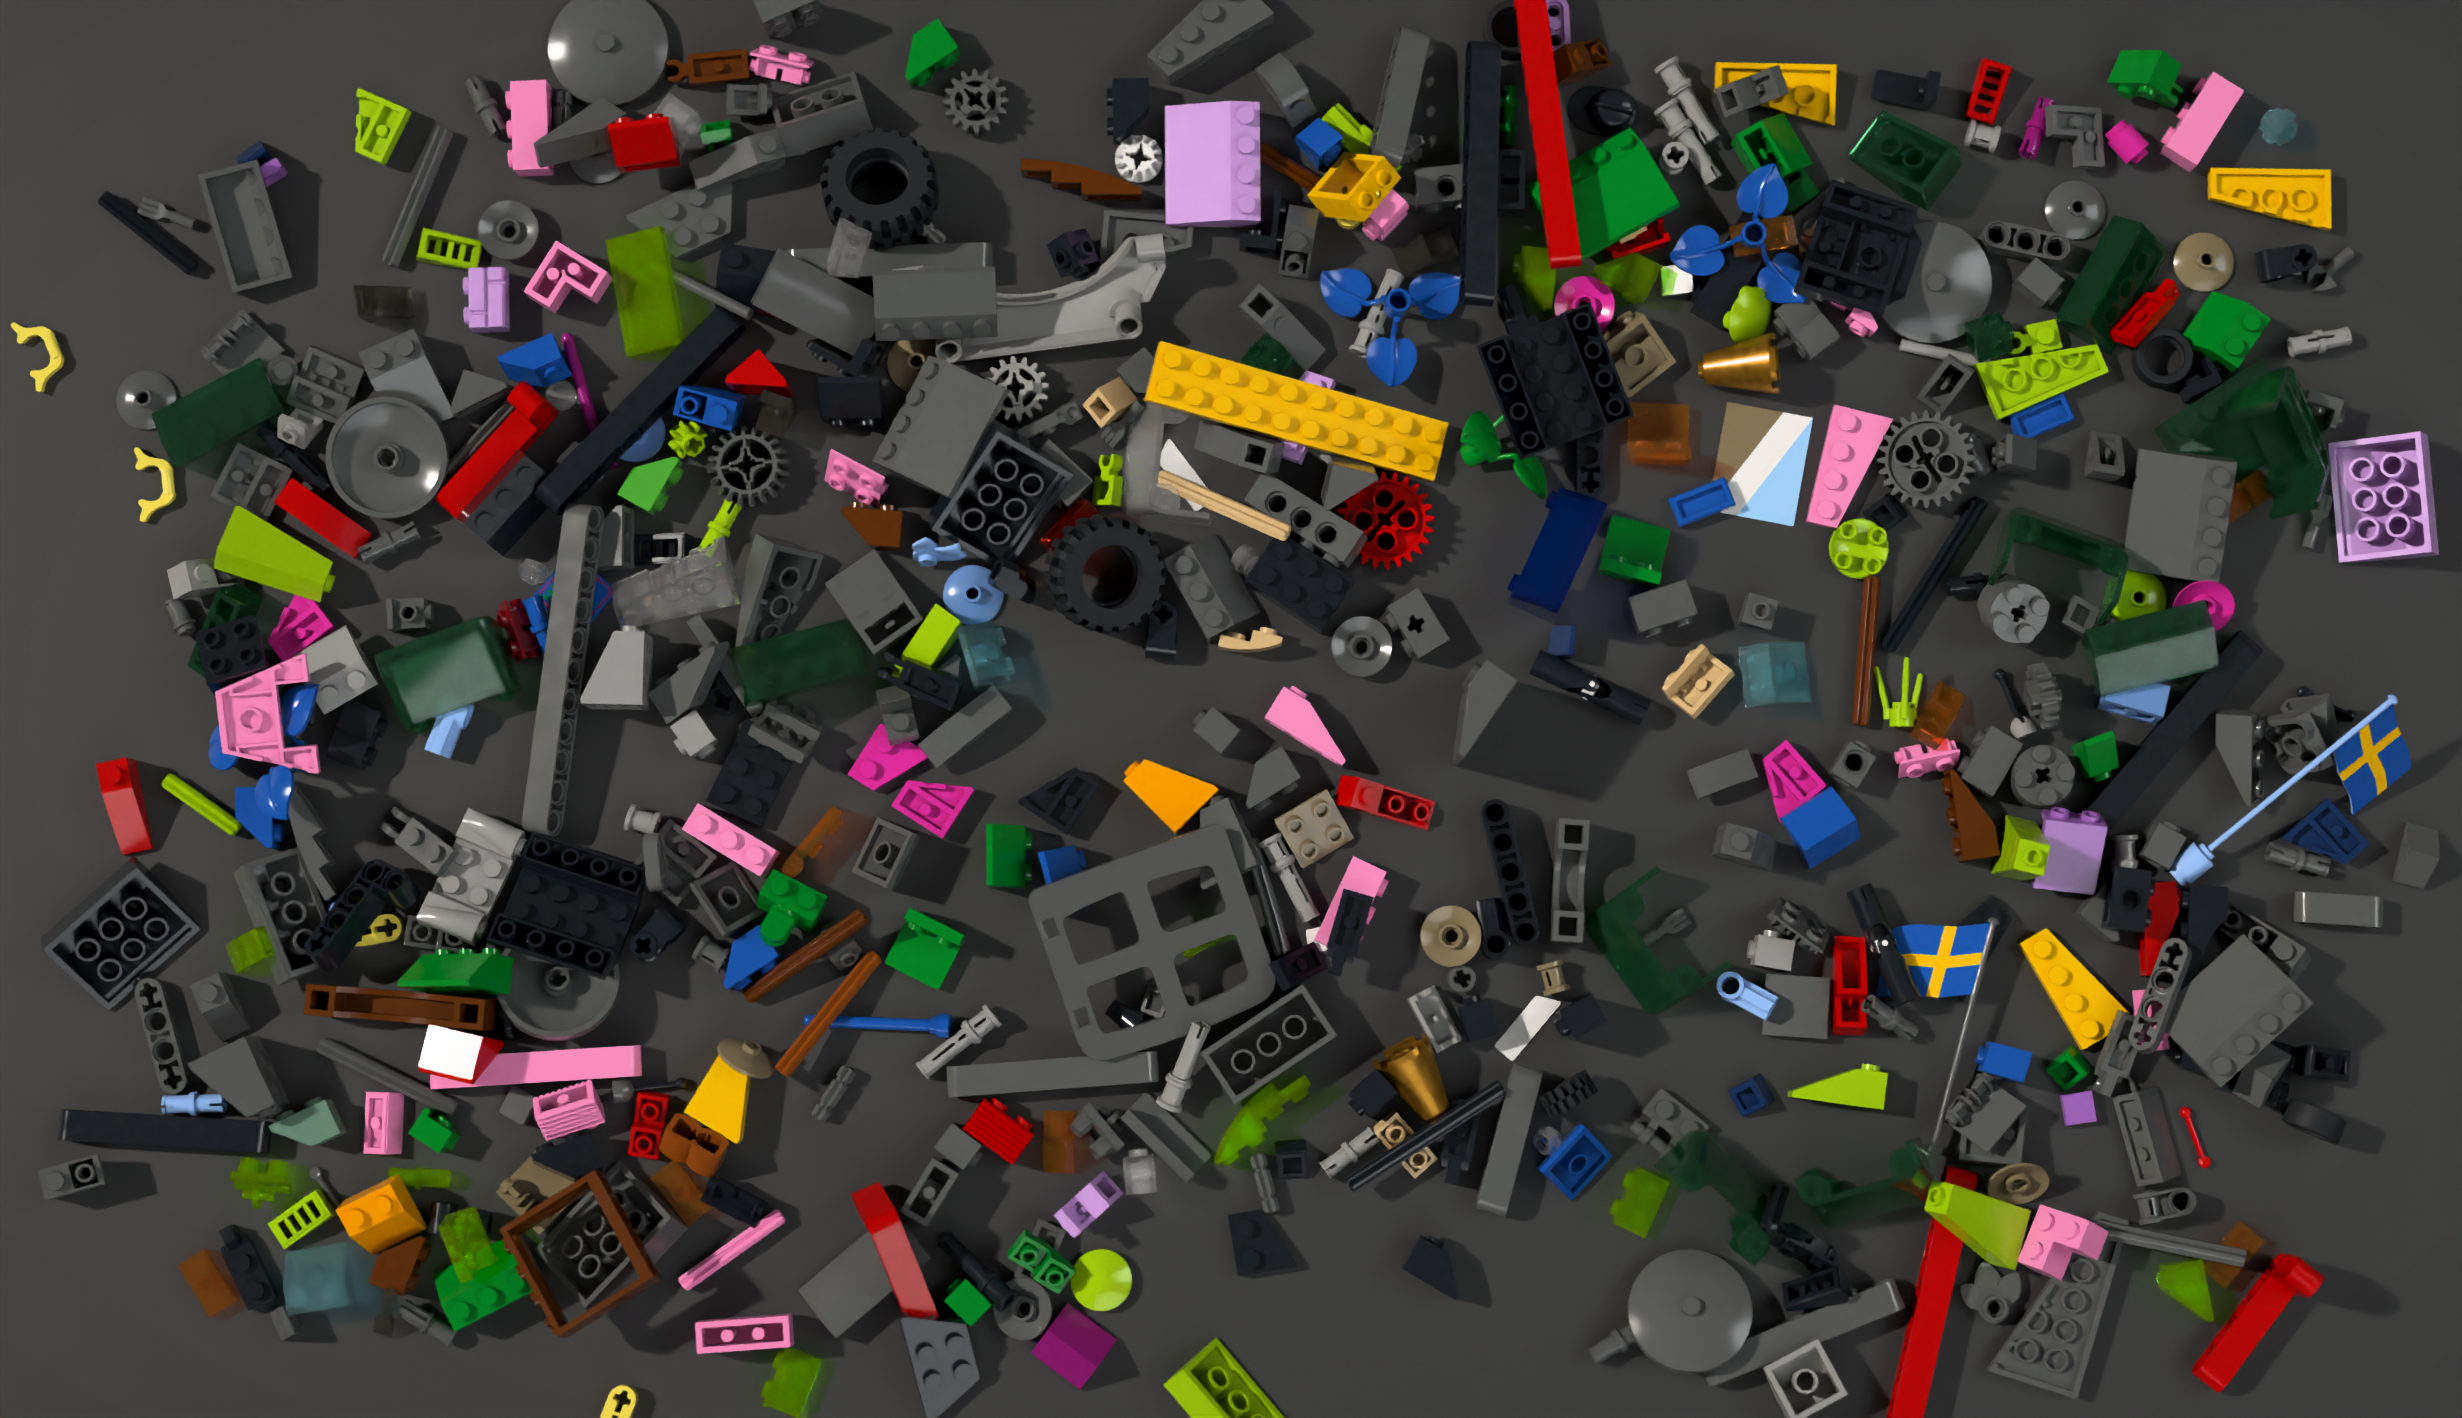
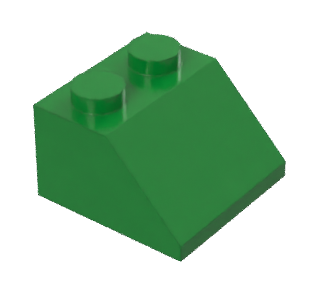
[2183,291,2271,374]
[986,824,1032,888]

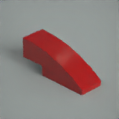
[274,477,373,559]
[1832,936,1868,1036]

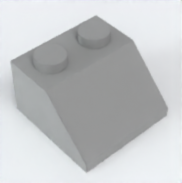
[293,625,379,715]
[1763,1339,1848,1418]

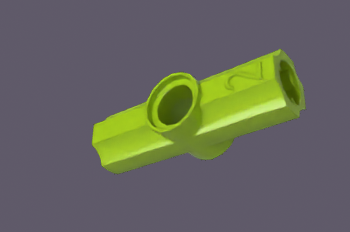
[1322,103,1401,173]

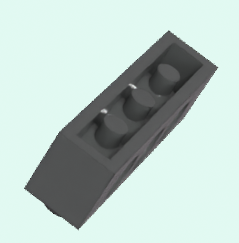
[1244,473,1368,569]

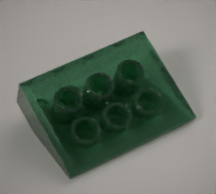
[2153,358,2305,485]

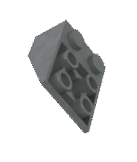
[825,549,924,658]

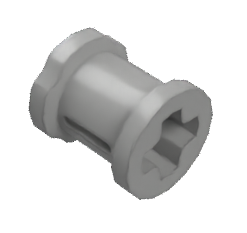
[1964,119,2001,153]
[1659,142,1689,175]
[623,804,662,834]

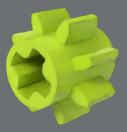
[668,420,707,459]

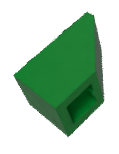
[905,18,960,88]

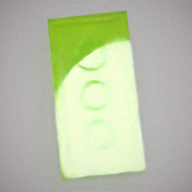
[606,226,684,358]

